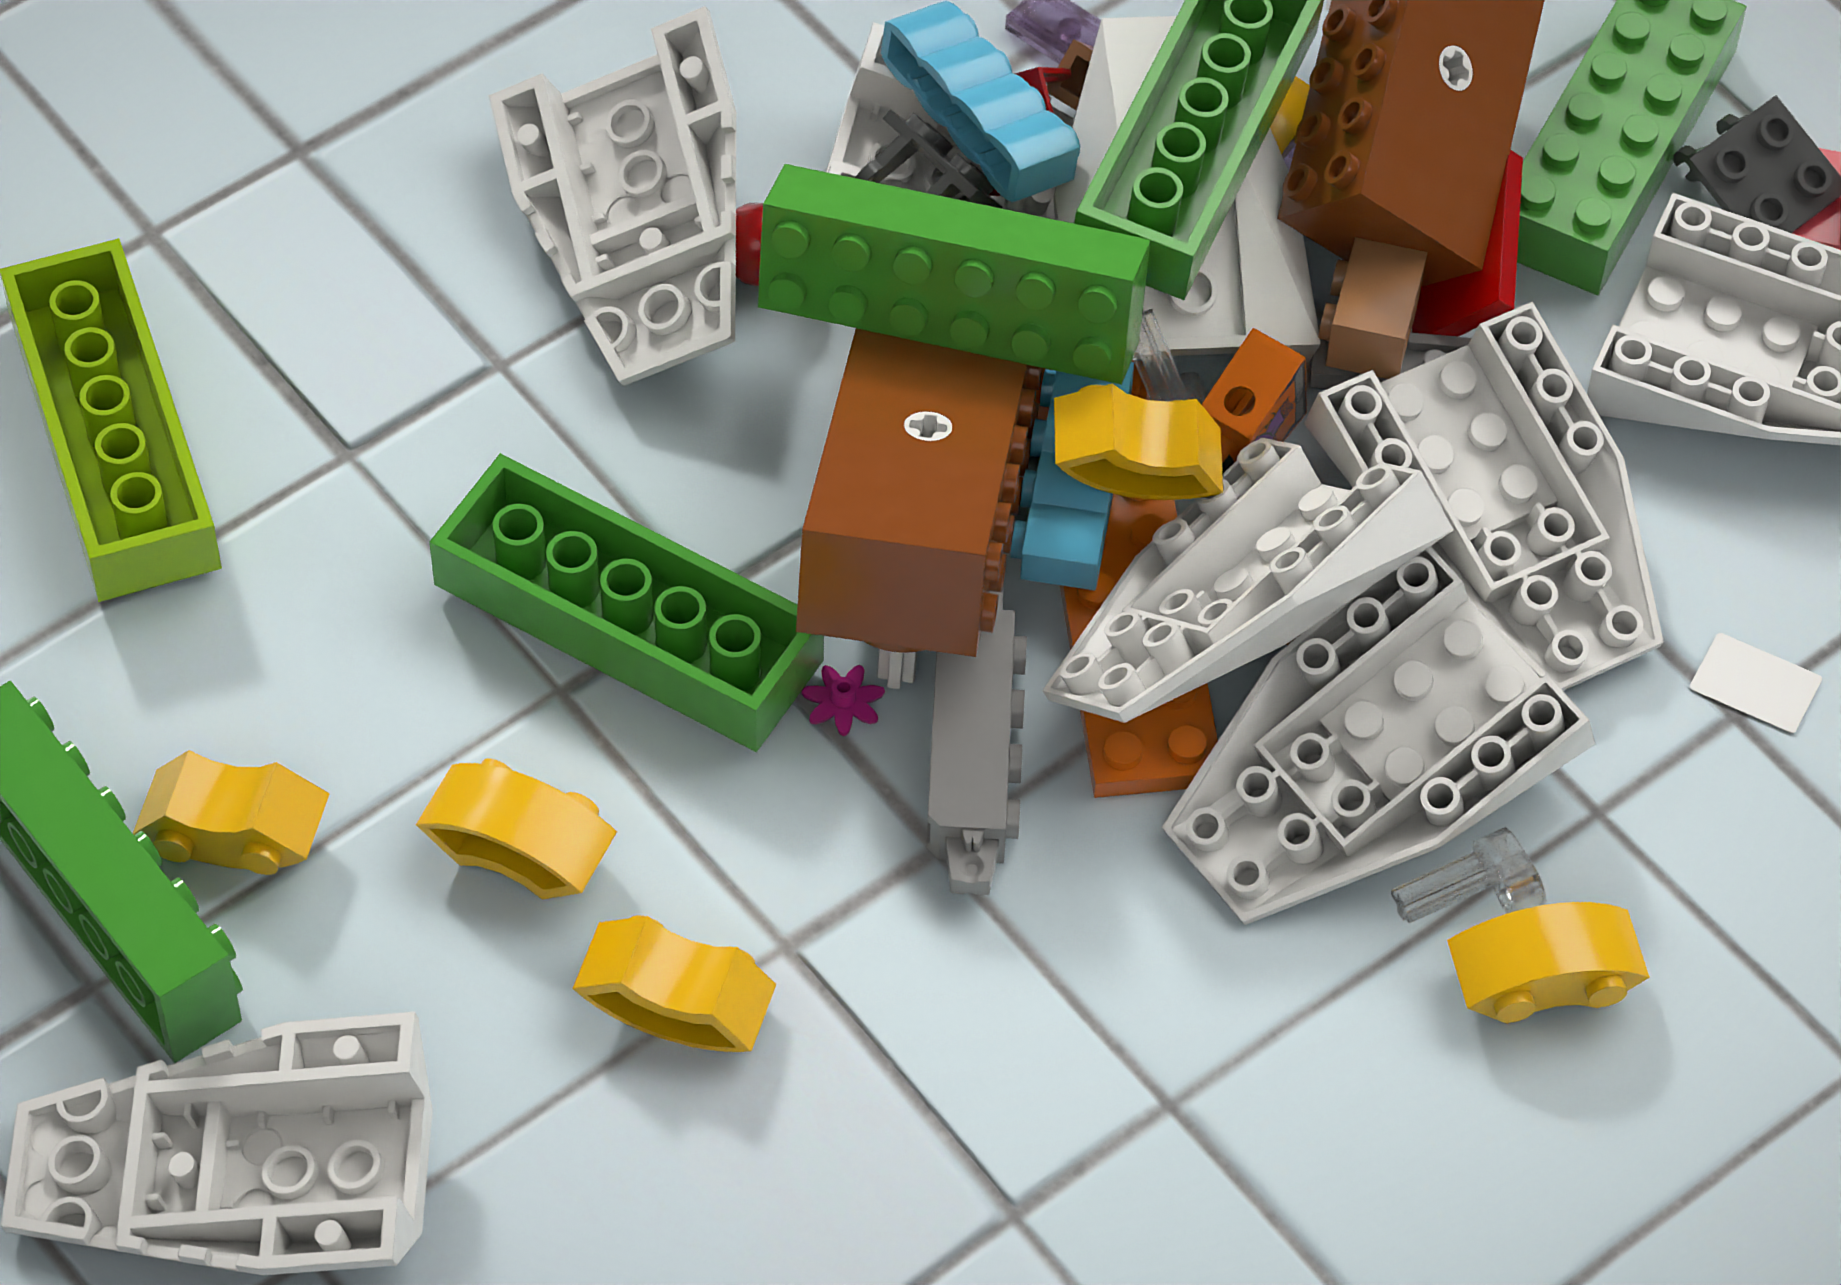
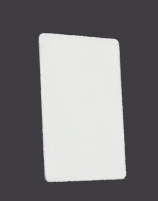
[1690,633,1822,733]

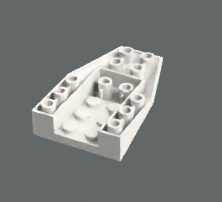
[1053,16,1321,364]
[1587,193,1841,445]
[1304,301,1664,691]
[1042,437,1454,723]
[1162,546,1595,925]

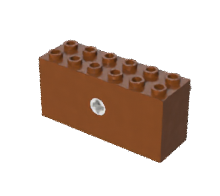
[1277,0,1545,287]
[796,328,1043,689]

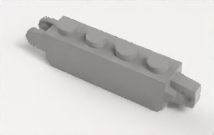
[926,586,1027,895]

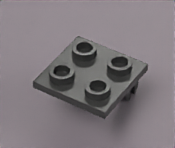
[1673,95,1841,233]
[855,109,1003,209]

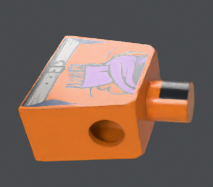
[1201,328,1307,474]

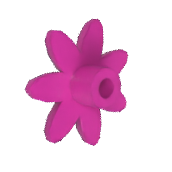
[801,665,885,736]

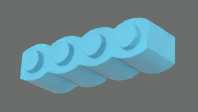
[881,0,1080,202]
[1010,362,1134,591]

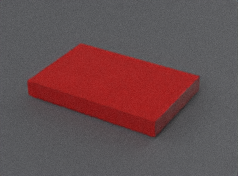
[1412,150,1523,337]

